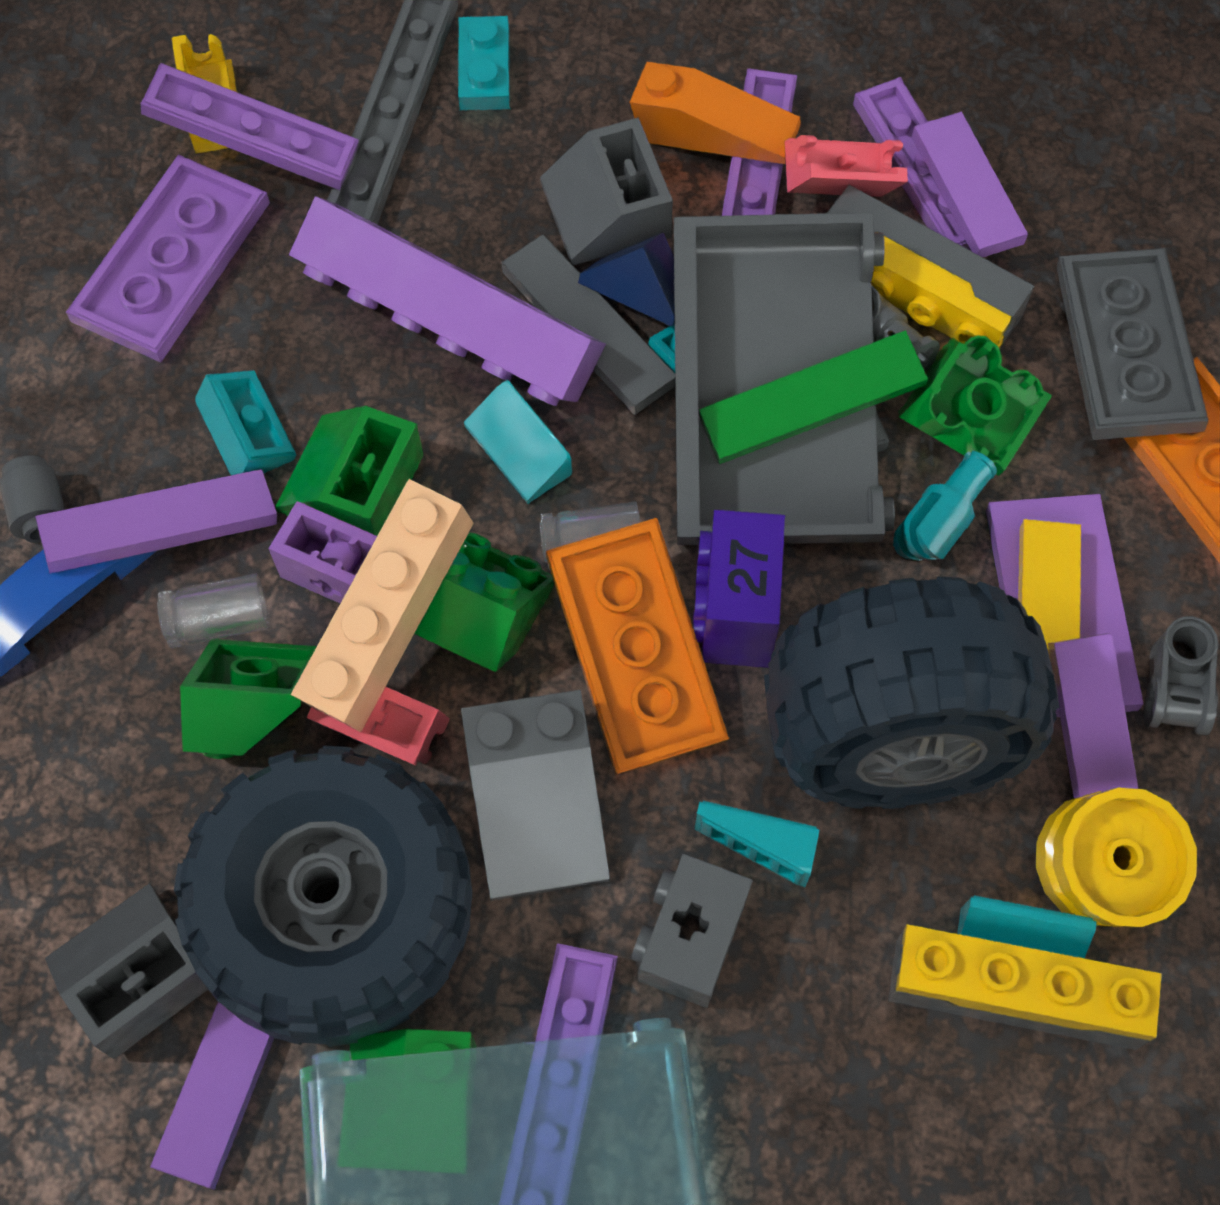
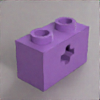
[268,501,377,603]

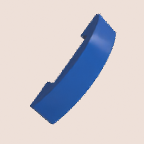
[0,550,156,677]

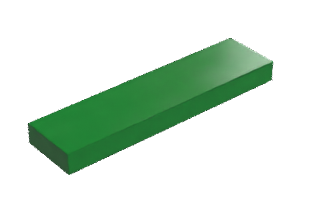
[699,330,928,465]

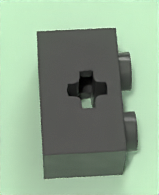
[631,854,753,1008]

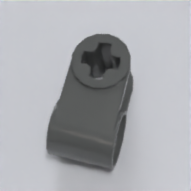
[1143,616,1218,736]

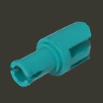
[893,451,997,561]

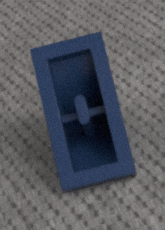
[578,233,675,327]

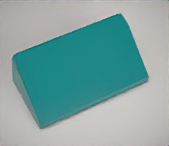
[195,370,297,475]
[464,380,572,504]
[957,895,1097,959]

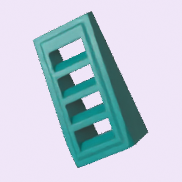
[695,801,820,887]

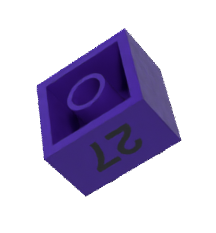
[693,510,785,668]

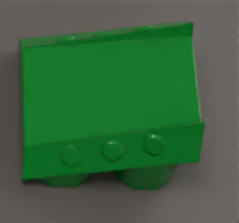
[897,335,1052,476]

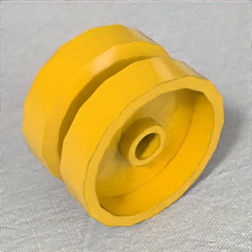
[1036,787,1197,927]

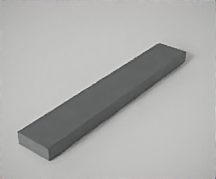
[327,0,458,225]

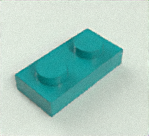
[458,16,510,110]

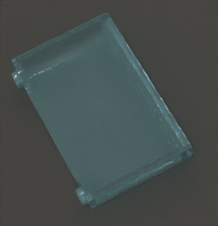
[299,1018,708,1205]

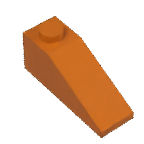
[629,62,801,165]

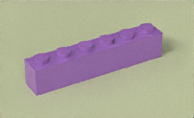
[289,196,606,406]

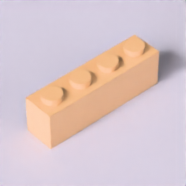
[291,479,474,732]

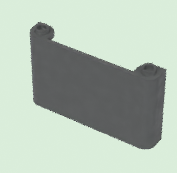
[674,212,895,545]

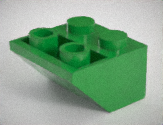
[275,406,423,536]
[414,532,555,672]

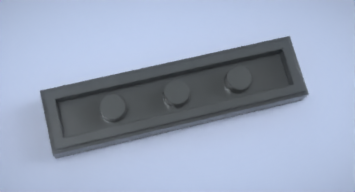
[501,234,676,415]

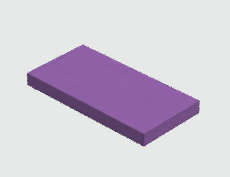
[66,155,270,363]
[986,494,1143,717]

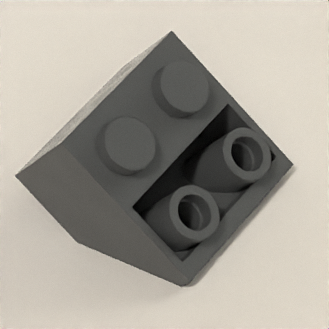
[540,117,673,265]
[45,883,208,1059]

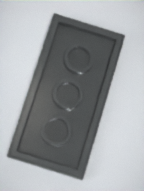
[1057,248,1209,440]

